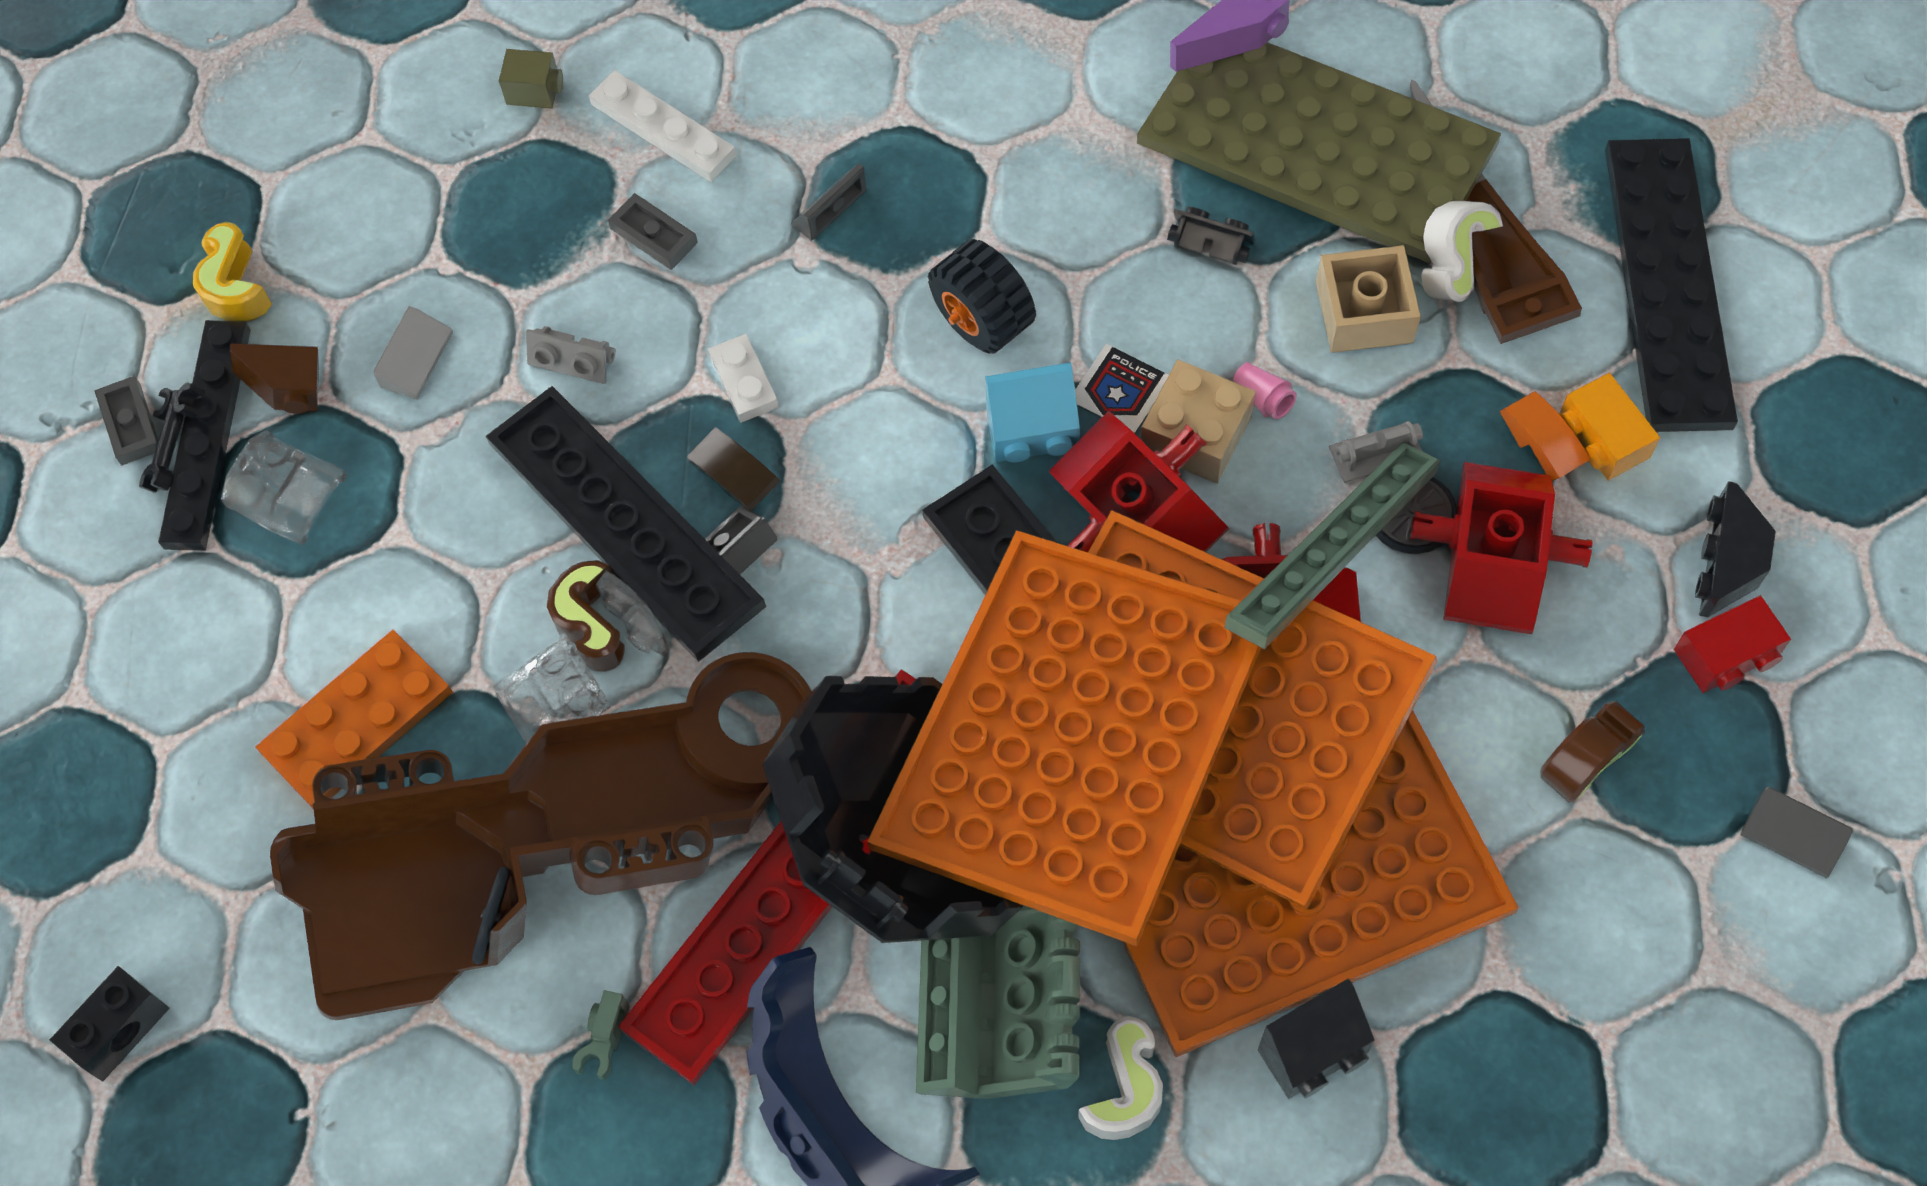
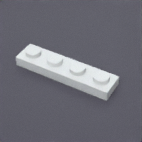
[589,70,737,182]

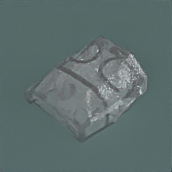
[221,430,347,545]
[492,633,611,744]

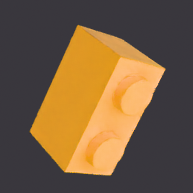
[1559,372,1660,481]

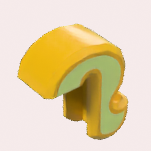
[193,222,272,321]

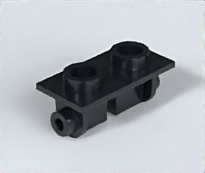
[1167,206,1255,265]

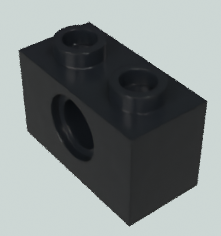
[49,966,170,1082]

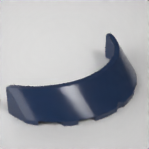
[746,947,981,1186]

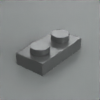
[608,193,698,270]
[94,375,159,466]

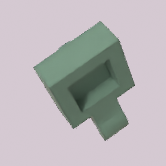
[572,990,630,1080]

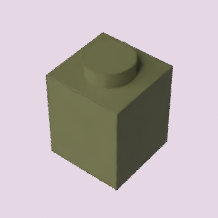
[499,49,563,109]

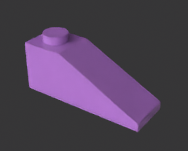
[1170,0,1290,72]

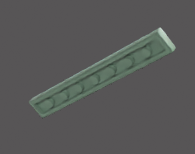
[1224,442,1440,649]

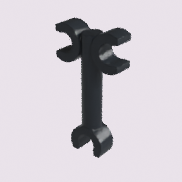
[139,382,205,493]

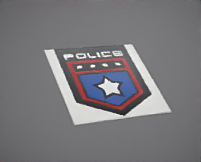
[1075,344,1169,433]

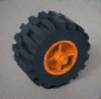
[928,239,1036,354]

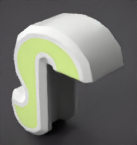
[1421,201,1503,302]
[1078,1016,1163,1140]

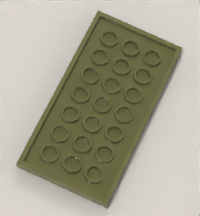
[1137,42,1501,263]

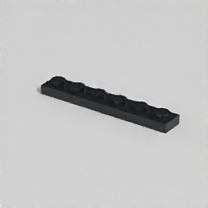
[158,320,251,551]

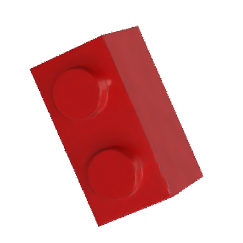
[1673,595,1791,693]

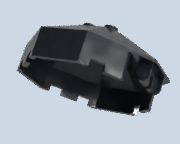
[762,676,1023,943]

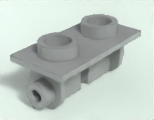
[526,326,616,384]
[1329,421,1423,483]

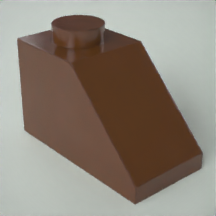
[230,344,319,414]

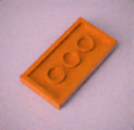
[255,629,453,809]

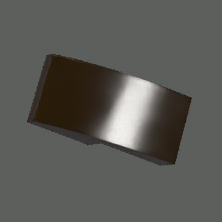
[687,427,780,512]

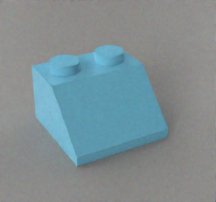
[985,362,1080,463]

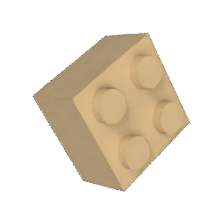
[1316,245,1421,353]
[1141,359,1256,484]

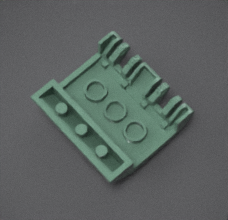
[916,905,1080,1099]

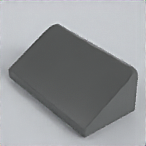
[791,163,866,240]
[705,506,777,575]
[1740,787,1853,878]

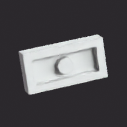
[708,334,779,423]

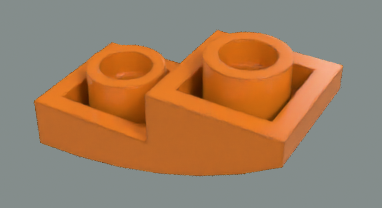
[1500,391,1591,481]

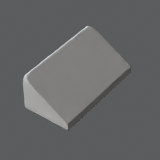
[374,306,453,400]

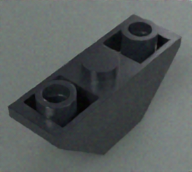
[1695,481,1776,617]

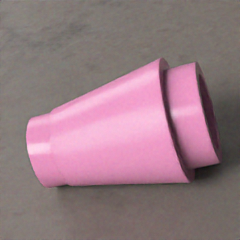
[1233,362,1297,419]

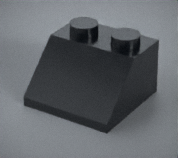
[1258,978,1375,1099]

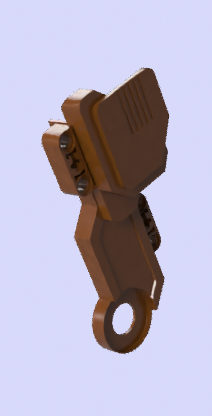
[270,652,812,1020]

